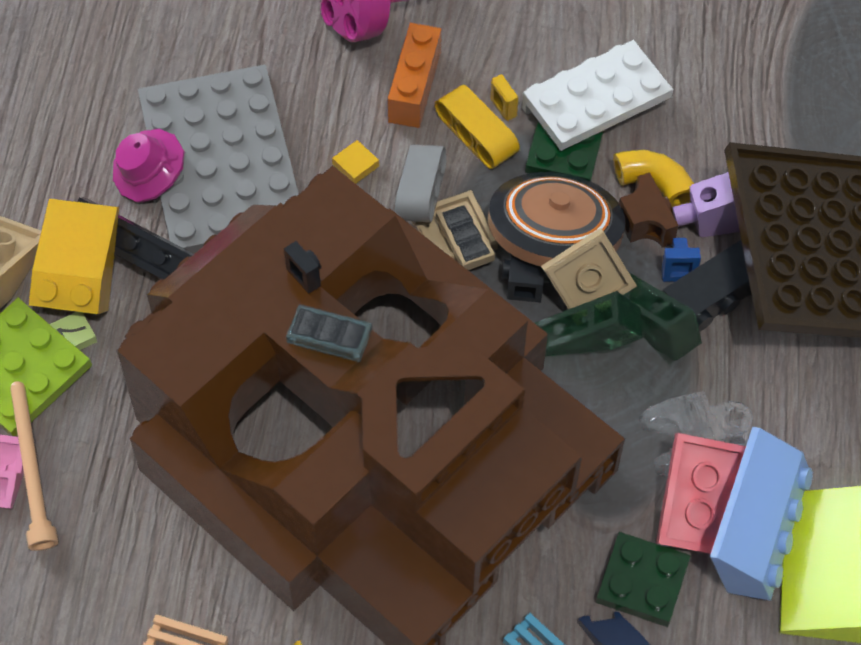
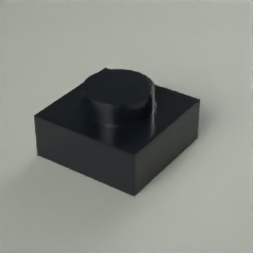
[284,241,321,294]

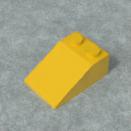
[29,199,119,314]

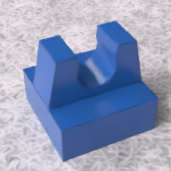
[661,238,701,282]

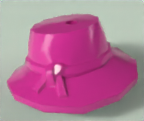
[113,129,185,203]

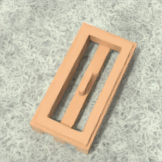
[143,614,228,645]

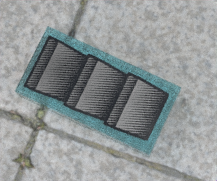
[286,304,372,362]

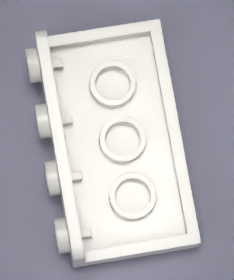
[522,40,673,151]

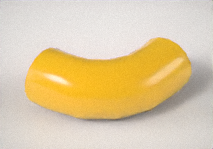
[613,150,695,207]

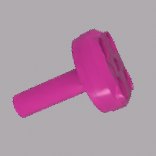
[321,0,407,42]

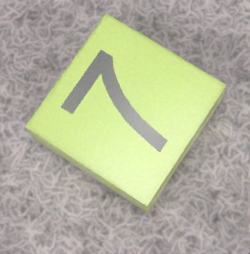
[50,312,97,350]

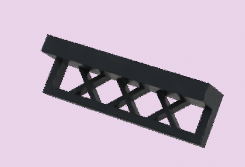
[78,197,194,279]

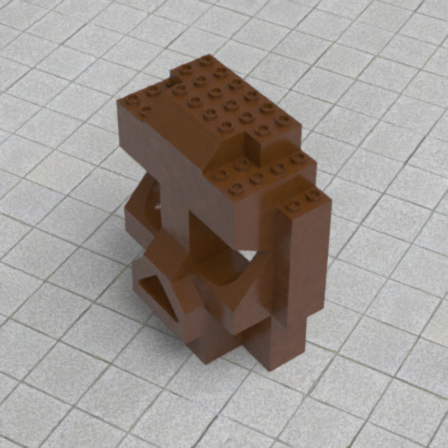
[117,165,625,645]

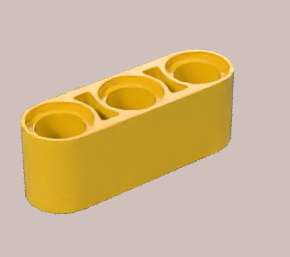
[434,84,520,169]

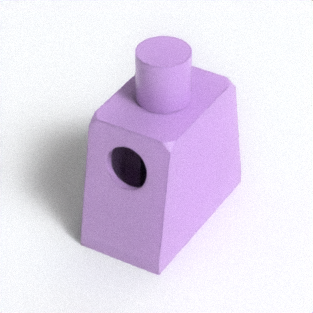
[672,172,740,237]

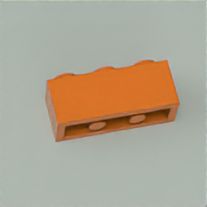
[388,22,442,128]

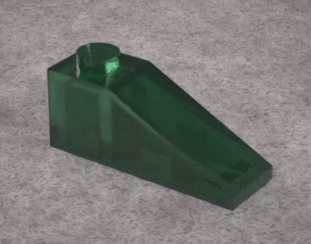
[611,272,702,361]
[535,291,643,357]

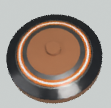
[488,172,626,267]

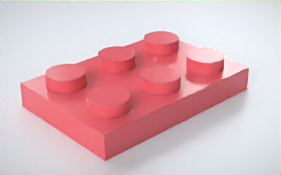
[656,433,746,554]

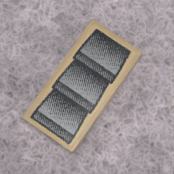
[436,201,495,270]

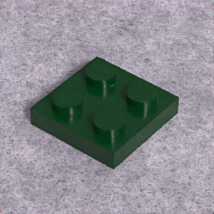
[525,121,604,181]
[596,532,691,627]

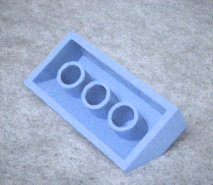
[710,427,813,601]

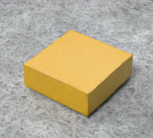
[490,74,519,121]
[332,140,379,184]

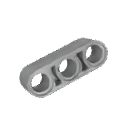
[395,144,446,222]

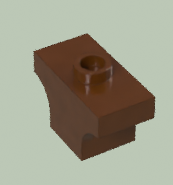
[619,172,679,248]

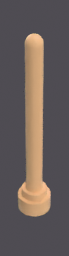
[10,381,58,551]

